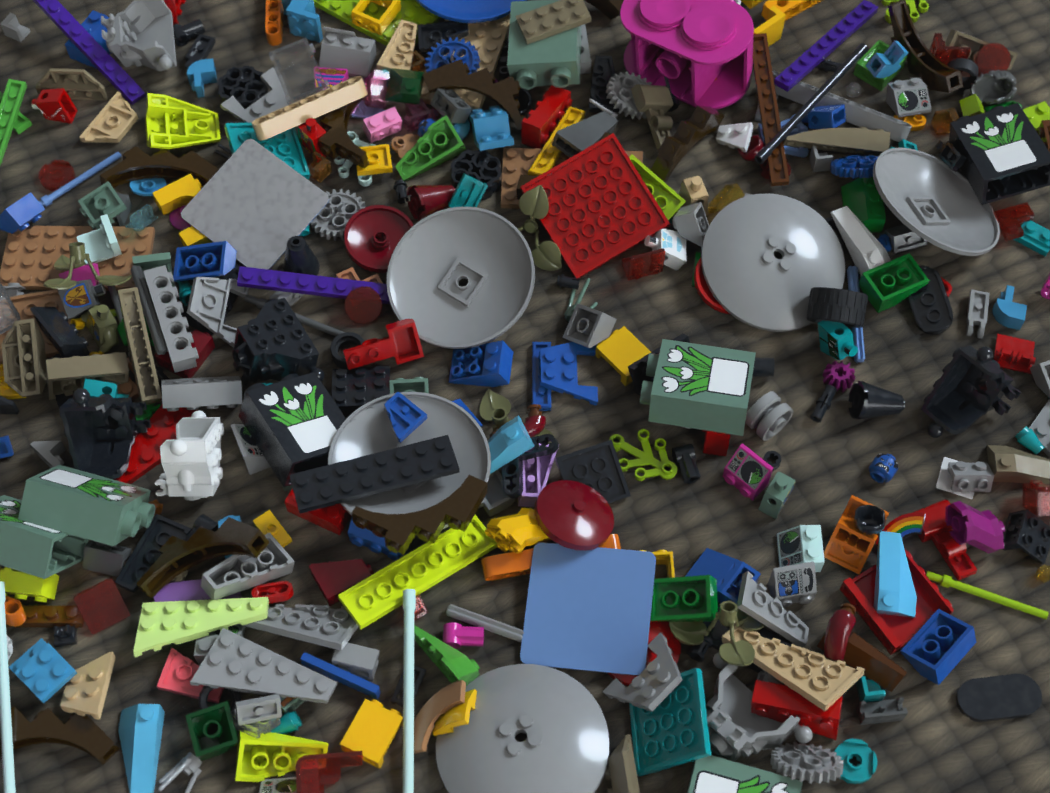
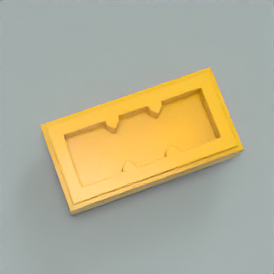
[253,510,292,547]

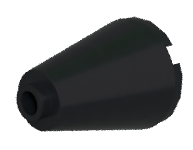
[283,236,320,275]
[848,381,905,420]

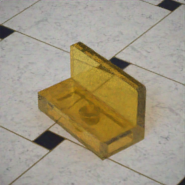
[708,183,745,213]

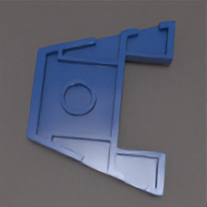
[539,342,598,405]

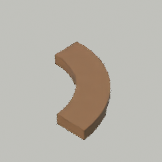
[414,680,466,754]

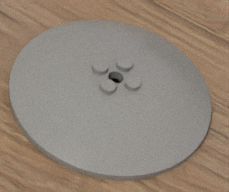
[873,148,1000,256]
[701,193,845,332]
[387,207,535,349]
[328,392,491,536]
[436,664,609,793]

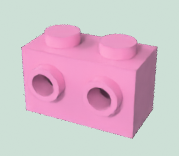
[363,107,402,143]

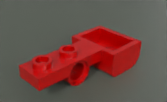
[343,319,424,370]
[912,499,977,581]

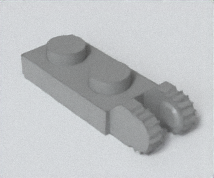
[966,289,990,339]

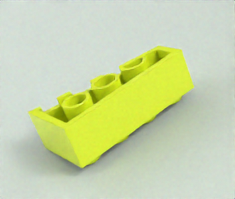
[0,566,60,603]

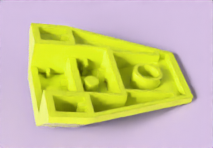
[145,93,221,149]

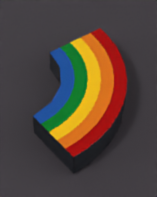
[876,512,926,546]

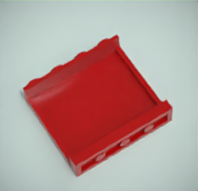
[840,550,954,655]

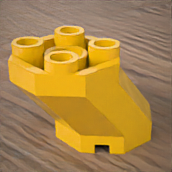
[485,508,551,554]

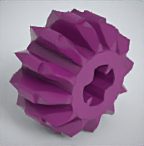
[822,360,856,392]

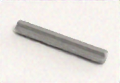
[446,604,524,642]

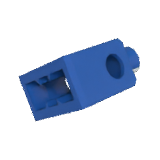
[802,104,846,129]

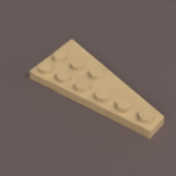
[722,625,865,711]

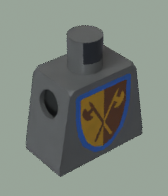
[57,279,106,319]

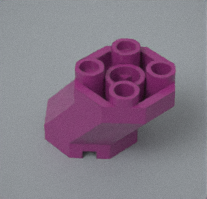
[945,501,1005,554]

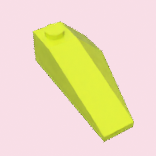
[235,729,328,782]

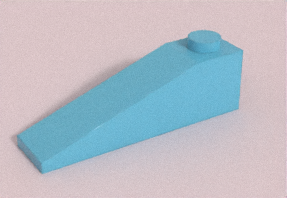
[488,415,534,474]
[873,531,917,618]
[118,704,165,793]

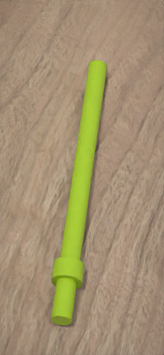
[926,571,1049,620]

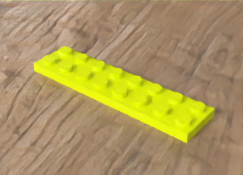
[338,515,497,630]

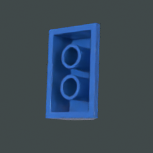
[65,10,111,69]
[173,241,237,282]
[348,518,415,561]
[901,609,976,685]

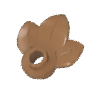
[391,134,420,159]

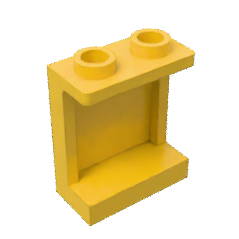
[754,6,786,47]
[595,326,651,386]
[340,698,403,769]

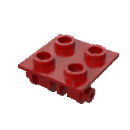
[994,334,1036,374]

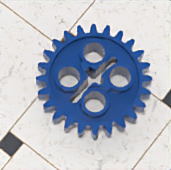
[425,37,480,75]
[831,155,879,178]

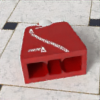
[32,88,78,124]

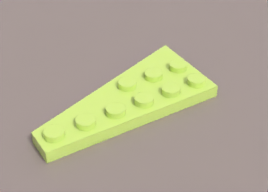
[133,597,269,657]

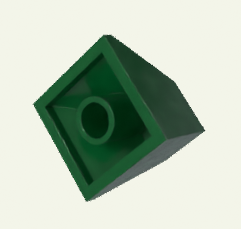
[385,68,425,105]
[185,701,239,761]

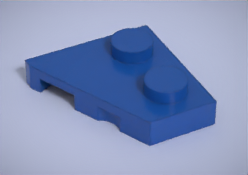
[384,392,427,443]

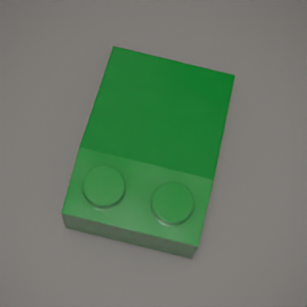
[859,253,930,313]
[650,575,718,622]

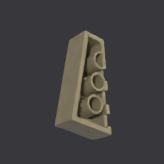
[46,352,129,400]

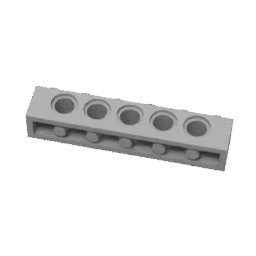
[143,265,199,373]

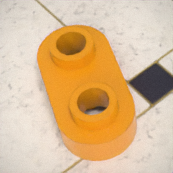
[893,114,926,131]

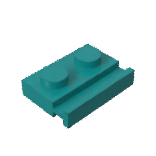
[448,173,488,208]
[1013,218,1050,257]

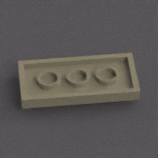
[515,0,592,45]

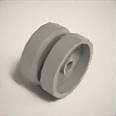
[745,391,794,441]

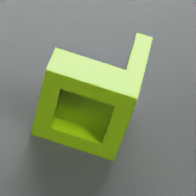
[959,94,985,117]

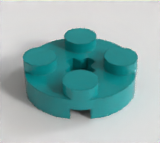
[834,739,877,784]

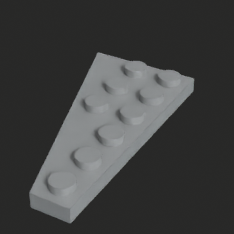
[190,628,337,704]

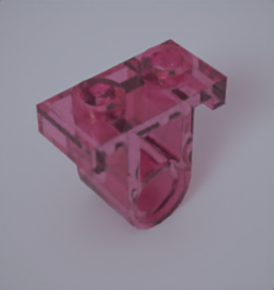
[364,69,390,109]
[404,98,439,132]

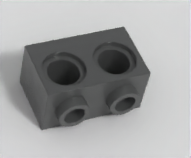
[430,89,472,123]

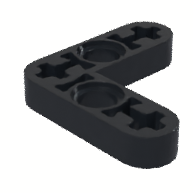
[502,434,559,499]

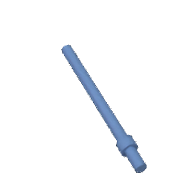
[39,151,122,207]

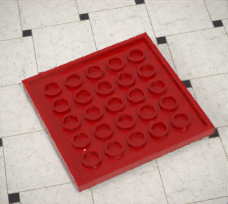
[520,133,670,278]

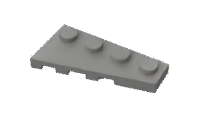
[737,571,809,647]

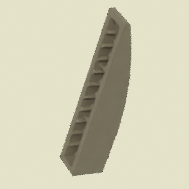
[783,127,890,156]
[118,287,162,405]

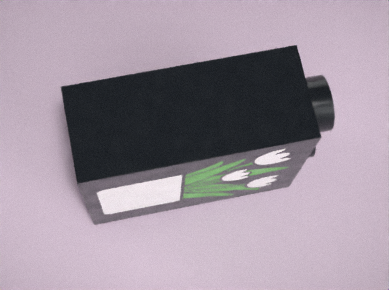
[949,103,1050,205]
[239,372,346,487]

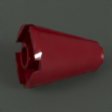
[407,185,456,221]

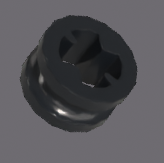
[763,451,781,471]

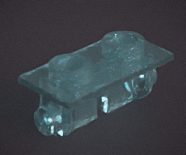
[126,204,159,231]

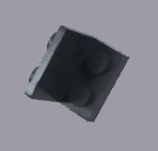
[1002,509,1050,564]

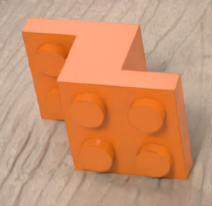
[824,495,889,574]

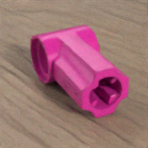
[443,622,484,649]

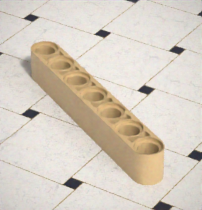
[252,76,368,140]

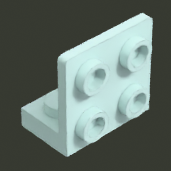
[76,214,122,265]

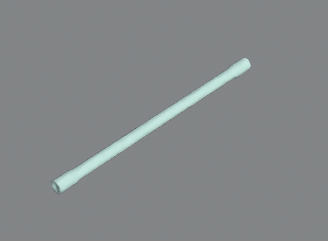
[0,581,16,793]
[403,589,416,793]

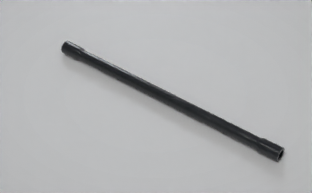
[754,43,869,164]

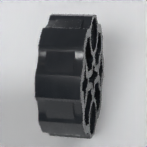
[217,65,269,109]
[450,150,502,200]

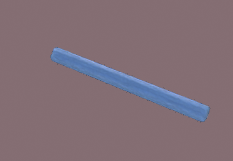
[847,266,865,363]

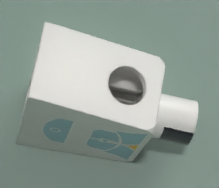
[644,229,687,270]

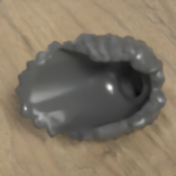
[970,70,1017,105]

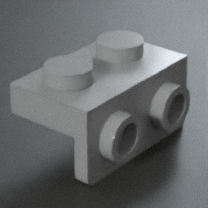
[947,461,994,492]

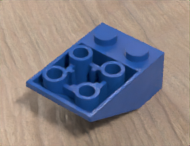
[449,340,513,387]
[685,548,761,609]

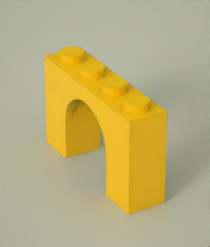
[152,174,213,247]

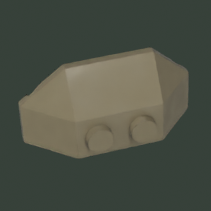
[35,68,108,101]
[1,318,46,397]
[604,735,640,793]

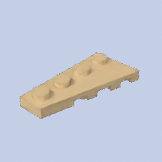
[377,20,417,73]

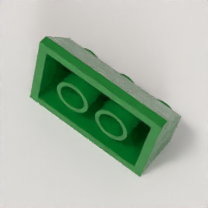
[841,177,886,232]

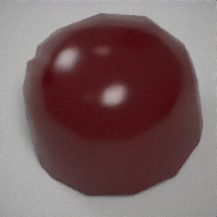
[737,135,765,161]

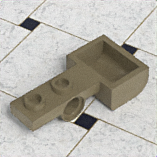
[631,84,673,150]

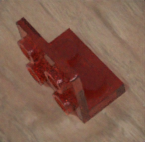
[929,33,971,73]
[621,248,665,280]
[73,576,130,634]

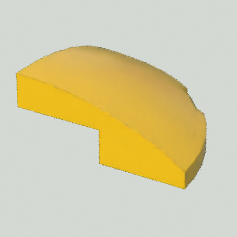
[432,689,477,736]

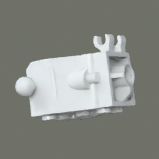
[155,410,224,501]

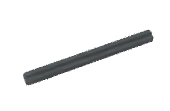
[130,265,168,355]

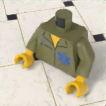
[70,304,119,356]

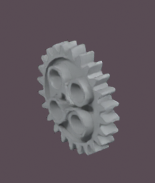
[605,71,652,120]
[311,189,365,241]
[770,742,843,784]

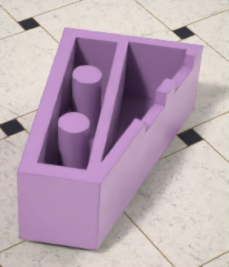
[518,443,558,507]

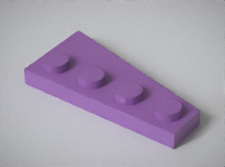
[154,579,242,602]

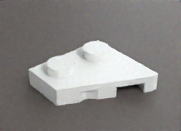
[716,122,754,153]

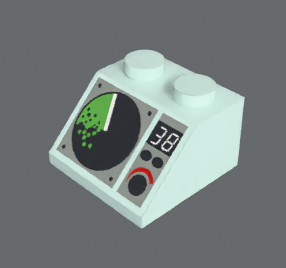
[776,525,825,572]

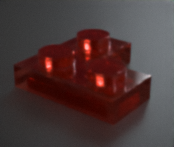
[993,202,1034,241]

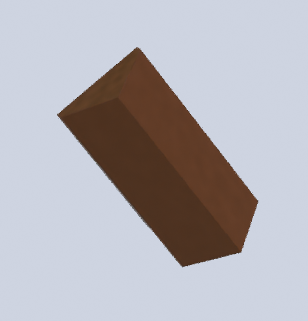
[817,632,907,692]

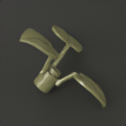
[517,185,562,271]
[43,242,132,290]
[479,389,555,443]
[669,601,764,666]

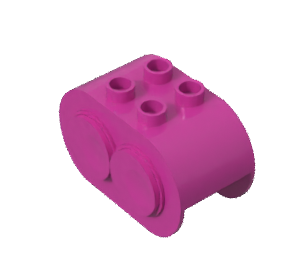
[620,0,754,110]

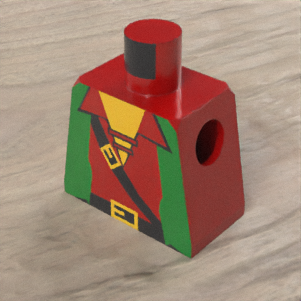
[298,118,326,161]

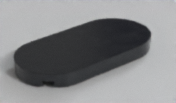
[907,265,953,335]
[956,674,1042,722]

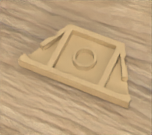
[79,91,139,143]
[60,651,116,720]

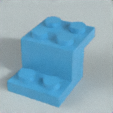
[281,0,323,43]
[469,106,514,151]
[8,638,77,704]

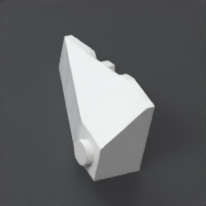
[831,206,891,276]

